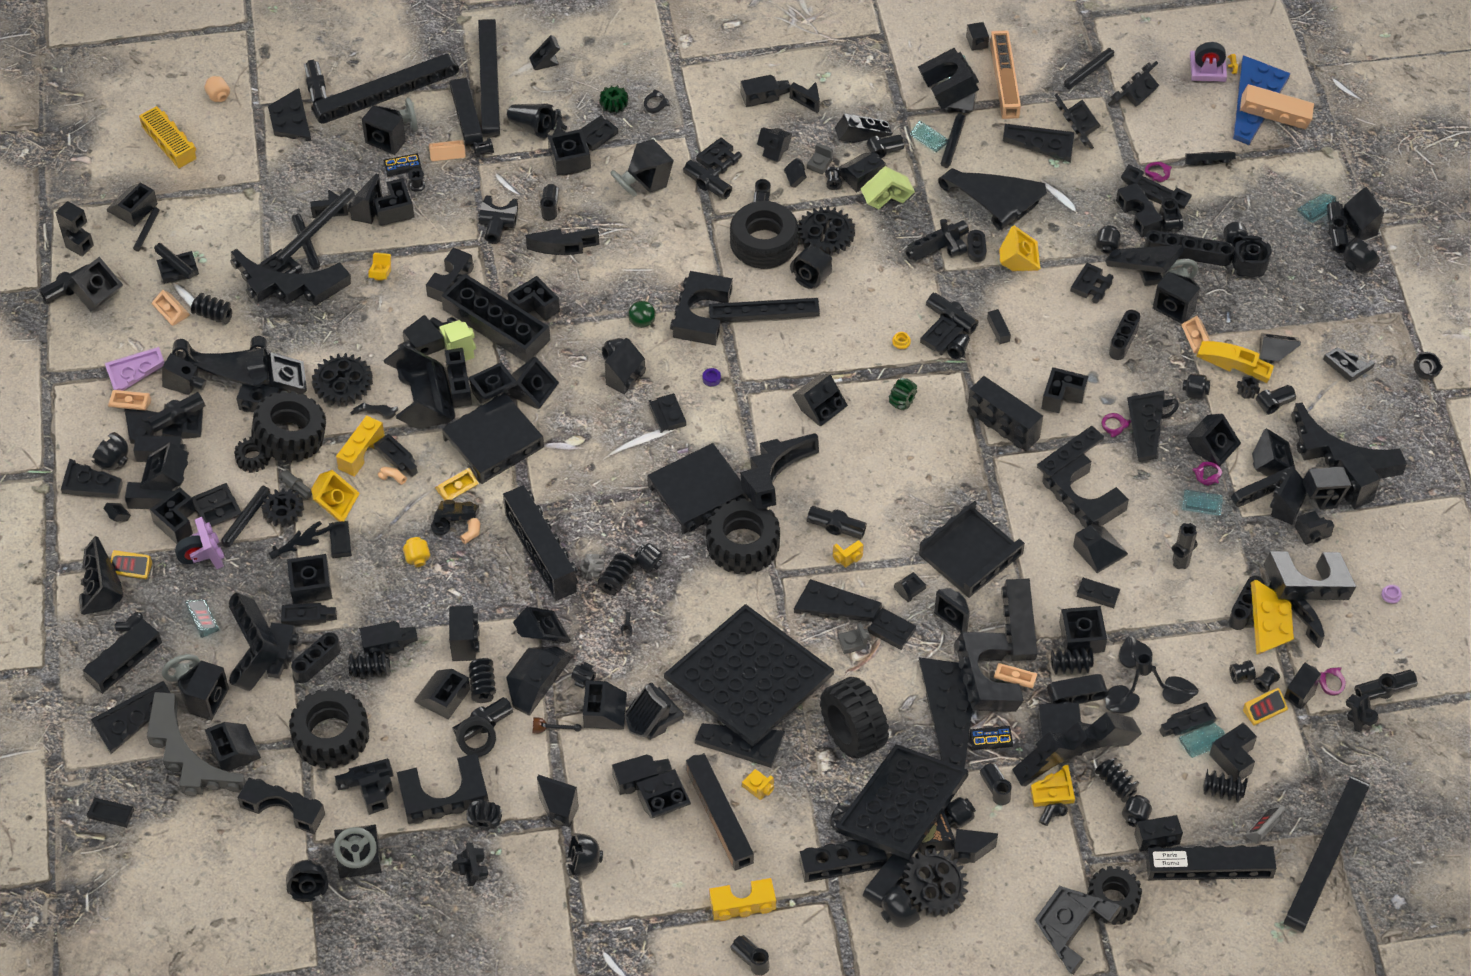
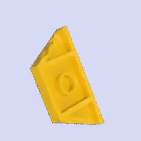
[1251,580,1294,655]

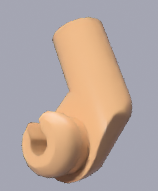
[378,466,407,485]
[460,518,481,544]

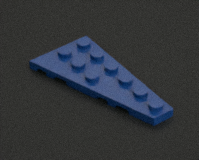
[1233,55,1290,145]

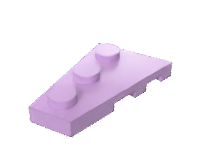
[105,347,164,391]

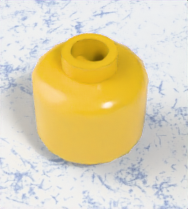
[403,537,431,567]

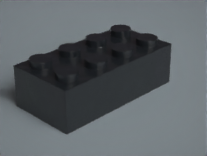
[967,376,1043,452]

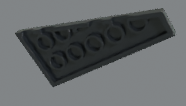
[918,657,972,769]

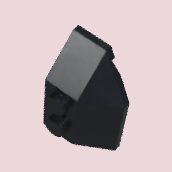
[506,646,573,716]

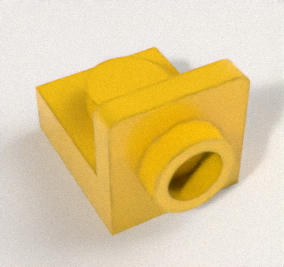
[742,769,774,800]

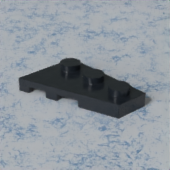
[61,459,123,499]

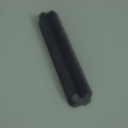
[154,243,195,279]

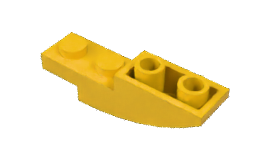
[1196,341,1274,383]

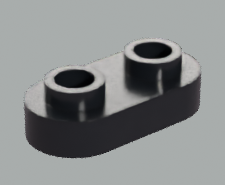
[967,230,987,262]

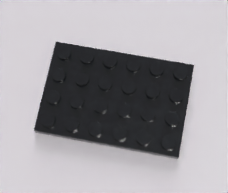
[835,744,969,860]

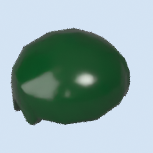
[628,301,656,328]

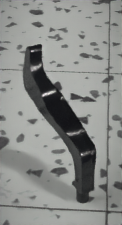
[350,403,399,419]

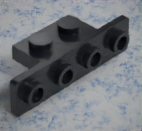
[1108,61,1160,107]
[1054,93,1101,150]
[1037,426,1104,478]

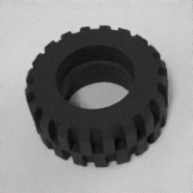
[251,391,326,463]
[706,499,780,574]
[820,677,889,759]
[289,688,370,769]

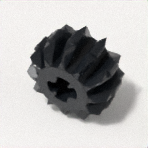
[466,800,502,830]

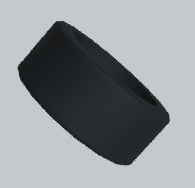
[456,716,496,757]

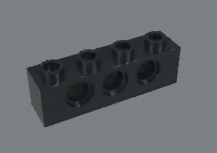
[799,840,887,883]

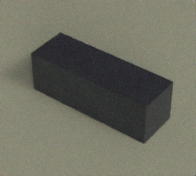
[987,309,1011,345]

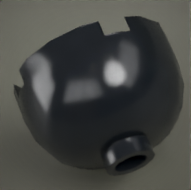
[1343,237,1380,273]
[91,432,129,470]
[568,833,603,876]
[286,860,329,902]
[881,885,921,928]

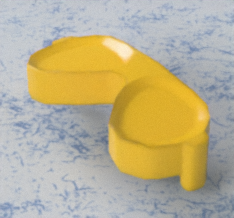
[1227,54,1238,74]

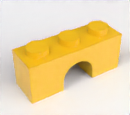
[336,415,385,477]
[709,878,776,921]

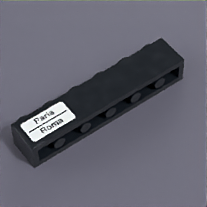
[1146,845,1277,881]

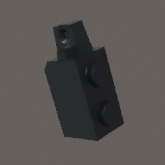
[740,75,790,107]
[359,621,418,658]
[267,622,299,678]
[612,754,672,795]

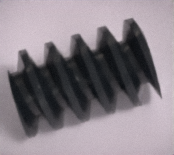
[191,292,232,325]
[598,553,638,596]
[1051,648,1094,675]
[348,651,390,678]
[469,658,496,703]
[1095,757,1139,803]
[1203,769,1248,803]

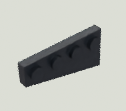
[91,681,171,754]

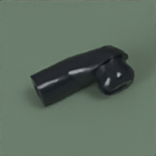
[430,317,457,331]

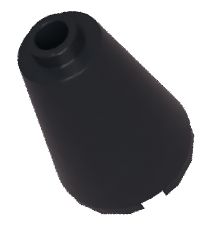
[507,103,557,139]

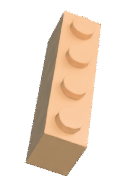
[1240,84,1314,130]

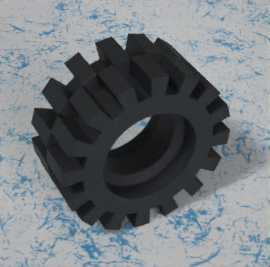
[234,436,270,473]

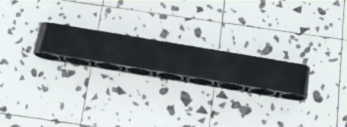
[478,19,500,136]
[311,54,459,124]
[1283,775,1370,933]

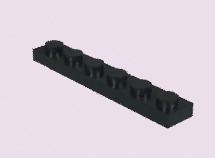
[709,298,820,322]

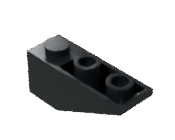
[835,113,893,143]

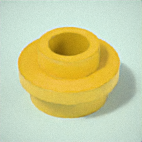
[892,332,911,349]

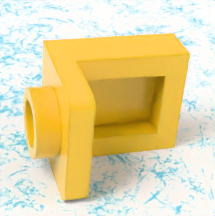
[368,253,391,281]
[832,540,864,568]

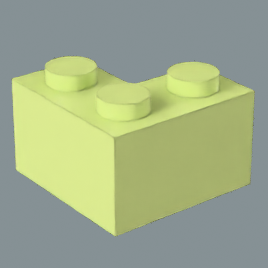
[861,166,915,209]
[439,320,476,361]

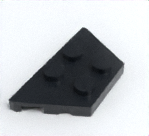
[268,88,311,141]

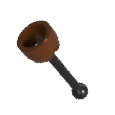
[532,717,582,734]

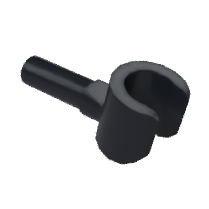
[621,612,633,636]

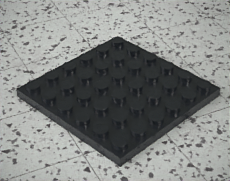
[664,604,834,746]

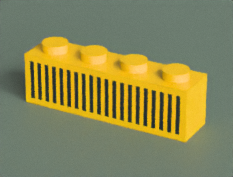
[139,106,196,169]

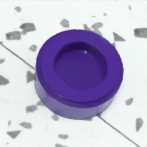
[702,368,721,387]

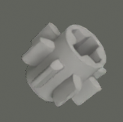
[580,554,604,577]

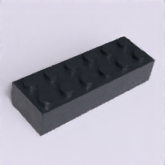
[441,273,550,363]
[503,485,578,601]

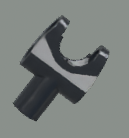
[479,195,518,244]

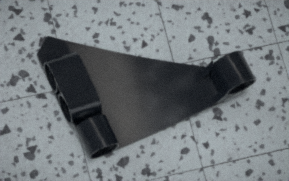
[938,168,1047,230]
[172,336,268,387]

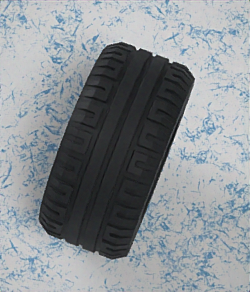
[730,201,798,269]

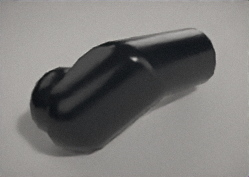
[115,612,143,632]
[1039,803,1068,826]

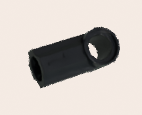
[866,135,904,159]
[753,179,771,202]
[540,184,559,221]
[1256,385,1296,415]
[980,763,1012,806]
[730,935,770,976]

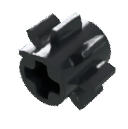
[1236,376,1260,399]
[571,662,596,688]

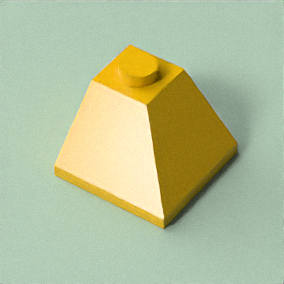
[999,225,1041,271]
[311,470,360,522]

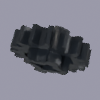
[261,488,304,527]

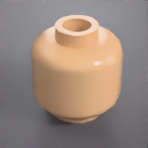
[204,76,230,102]

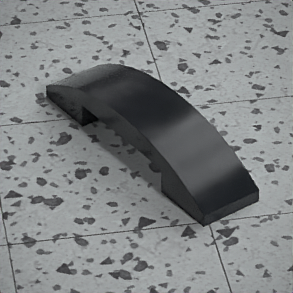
[1121,164,1192,209]
[1269,582,1325,648]

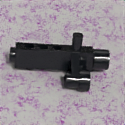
[905,219,969,261]

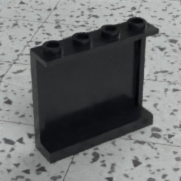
[442,393,544,484]
[647,443,749,534]
[919,501,1025,598]

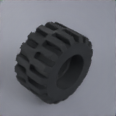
[1087,866,1142,925]

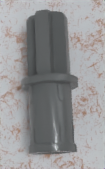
[280,470,312,499]

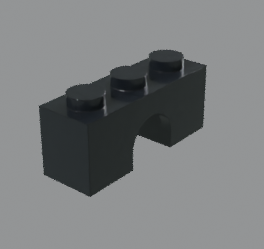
[1116,183,1163,238]
[55,201,94,257]
[426,247,474,302]
[444,348,472,408]

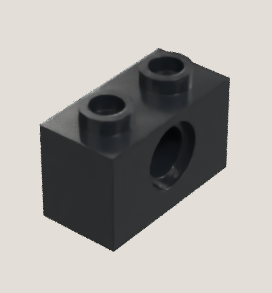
[236,384,280,412]

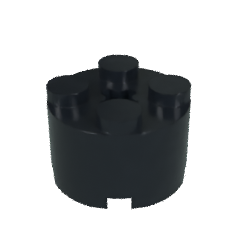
[1232,235,1272,277]
[790,245,832,289]

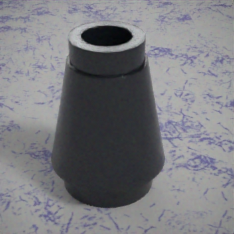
[947,334,970,359]

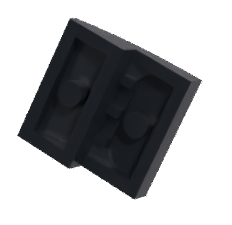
[161,404,203,439]
[192,483,241,527]

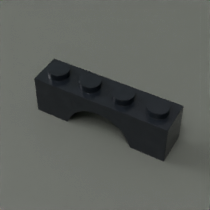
[237,777,325,834]

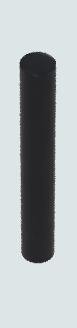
[133,207,160,252]

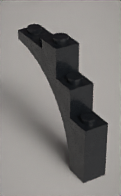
[230,248,351,306]
[1291,402,1407,479]
[740,433,819,510]
[1012,712,1142,787]

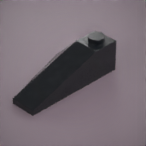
[79,536,123,615]

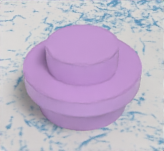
[1381,585,1402,604]

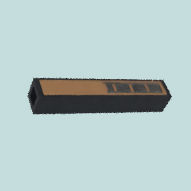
[686,753,754,871]

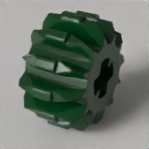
[599,85,629,113]
[889,377,917,411]

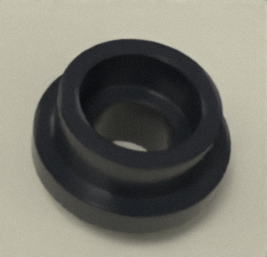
[431,518,450,535]

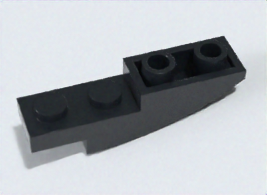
[525,228,600,255]

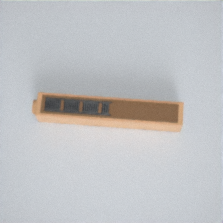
[990,31,1021,119]

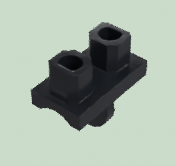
[1346,694,1379,733]
[452,842,488,886]

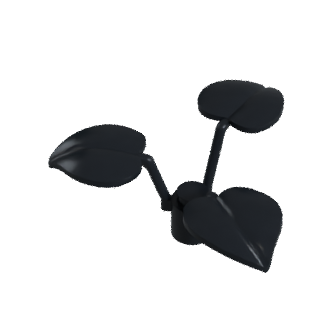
[1105,635,1199,713]

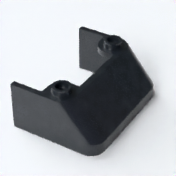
[383,344,455,429]

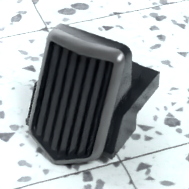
[625,683,684,740]

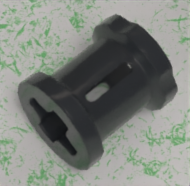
[472,138,494,157]
[825,167,842,190]
[408,168,425,192]
[1253,666,1280,693]

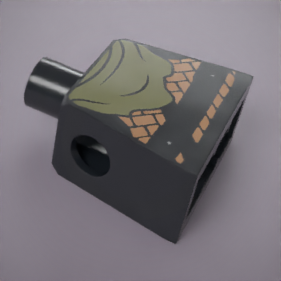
[918,811,955,853]

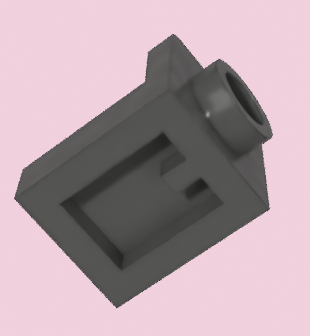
[807,143,833,175]
[838,623,870,654]

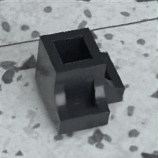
[757,127,792,162]
[1295,511,1335,545]
[358,773,393,815]

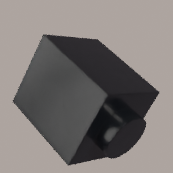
[966,22,989,51]

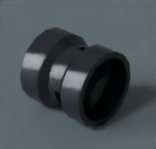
[1229,660,1256,684]

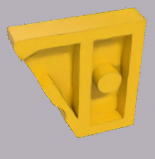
[1030,765,1075,807]

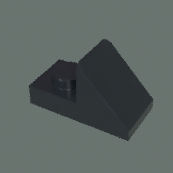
[529,35,560,70]
[789,82,820,113]
[310,190,348,218]

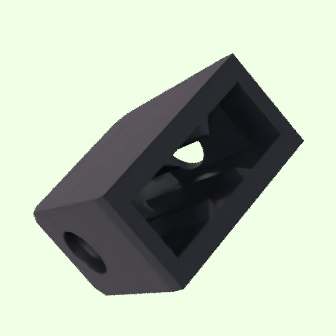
[398,315,445,355]
[162,353,206,395]

